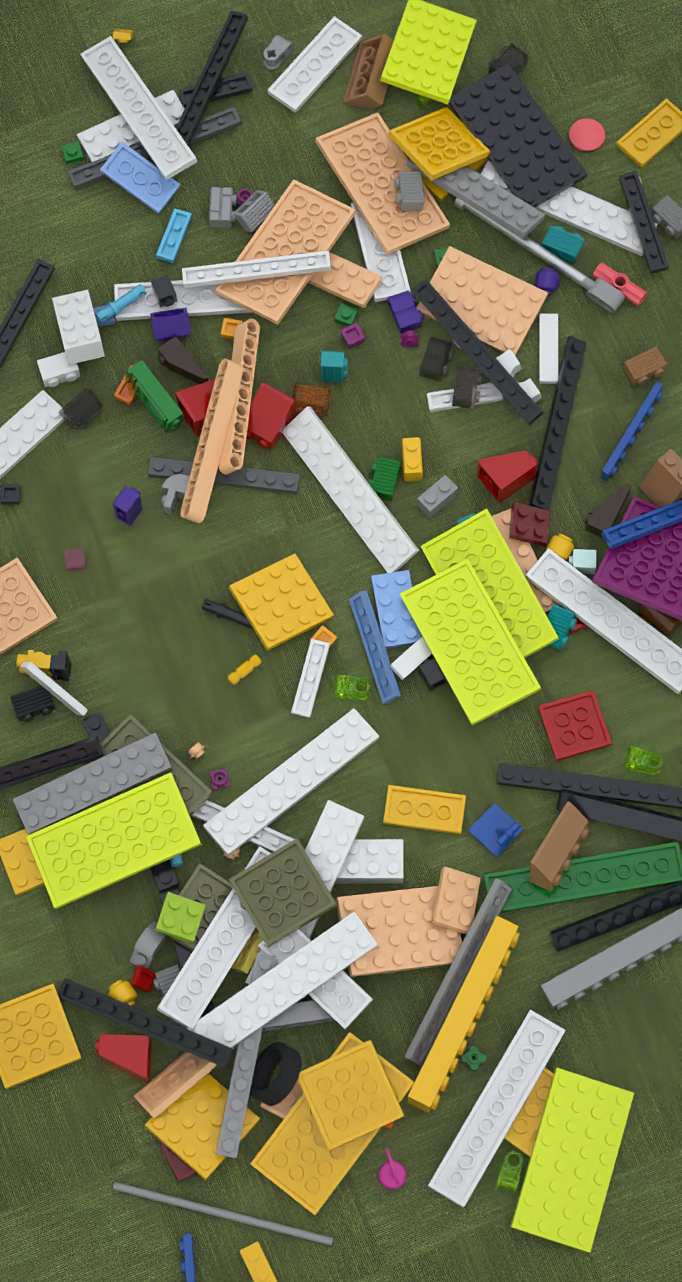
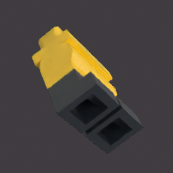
[16,650,72,681]

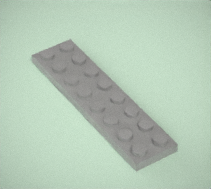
[406,158,545,238]
[13,732,172,835]

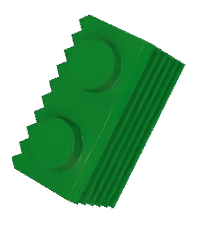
[368,456,401,501]

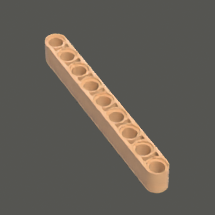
[218,318,260,475]
[180,359,243,524]

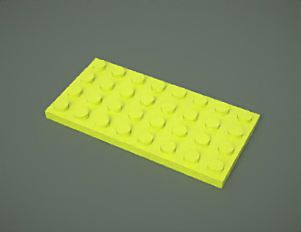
[421,509,559,659]
[400,559,541,725]
[26,773,202,909]
[511,1068,634,1253]

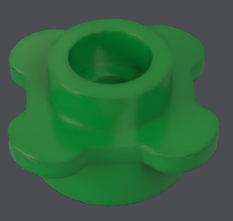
[462,1046,486,1070]

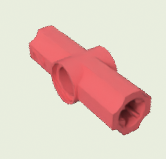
[592,263,647,306]

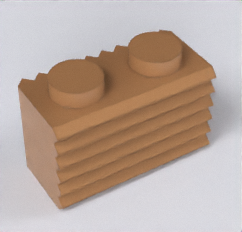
[623,346,667,386]

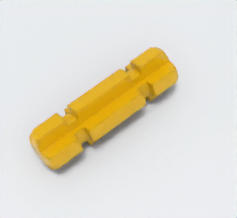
[228,654,261,685]

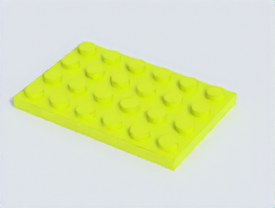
[380,0,477,105]

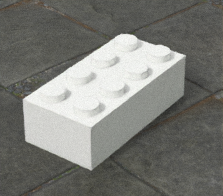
[52,290,105,365]
[335,839,403,884]

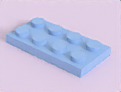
[100,142,180,214]
[371,570,421,649]

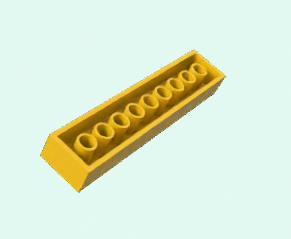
[407,916,520,1113]

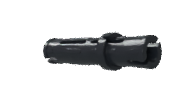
[201,598,254,630]

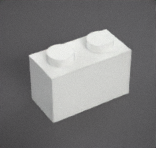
[37,352,81,388]

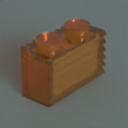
[292,383,332,417]

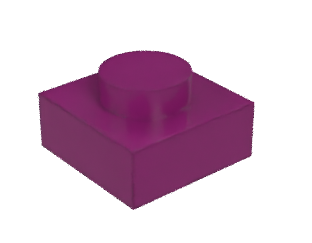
[340,323,365,348]

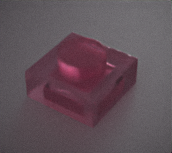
[64,548,86,571]

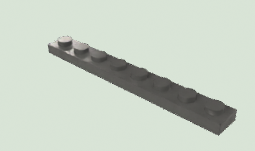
[148,457,300,494]

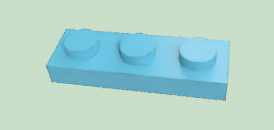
[156,208,192,263]

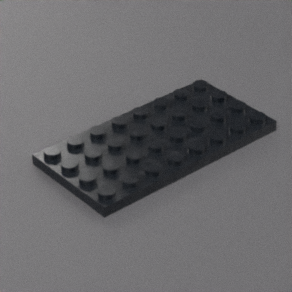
[449,63,587,208]

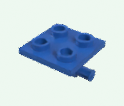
[468,803,524,858]

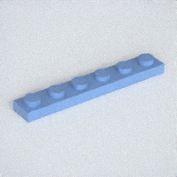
[349,591,401,704]

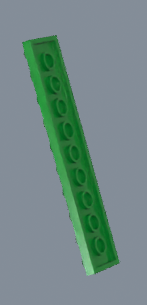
[483,842,682,913]

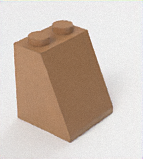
[639,448,682,507]

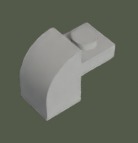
[161,474,190,515]
[130,921,168,969]

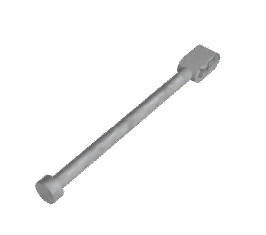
[454,198,625,313]

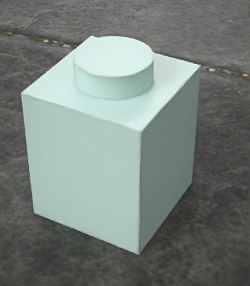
[568,549,596,574]

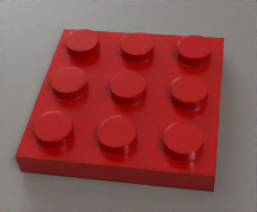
[538,690,612,761]

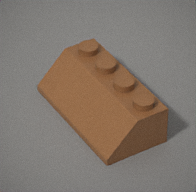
[343,34,394,110]
[530,801,590,892]

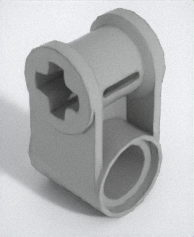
[264,35,294,71]

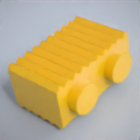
[401,437,423,482]

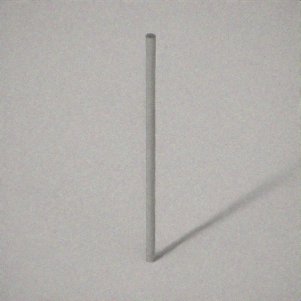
[113,1182,333,1246]

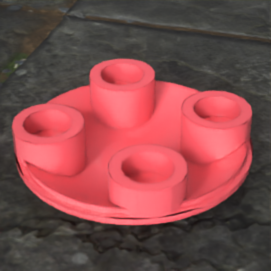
[569,119,605,151]

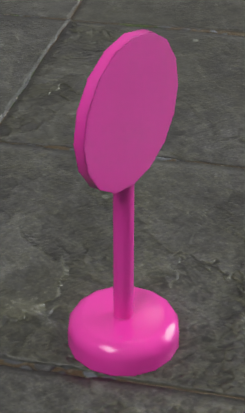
[378,1148,407,1190]

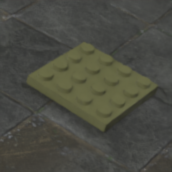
[229,838,338,948]
[166,863,233,952]

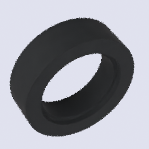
[249,1042,301,1106]

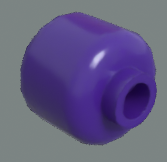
[535,268,559,296]

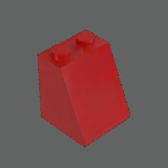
[175,379,215,437]
[246,382,296,450]
[476,450,538,504]
[96,1034,152,1083]

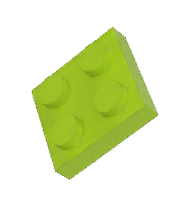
[155,892,206,944]

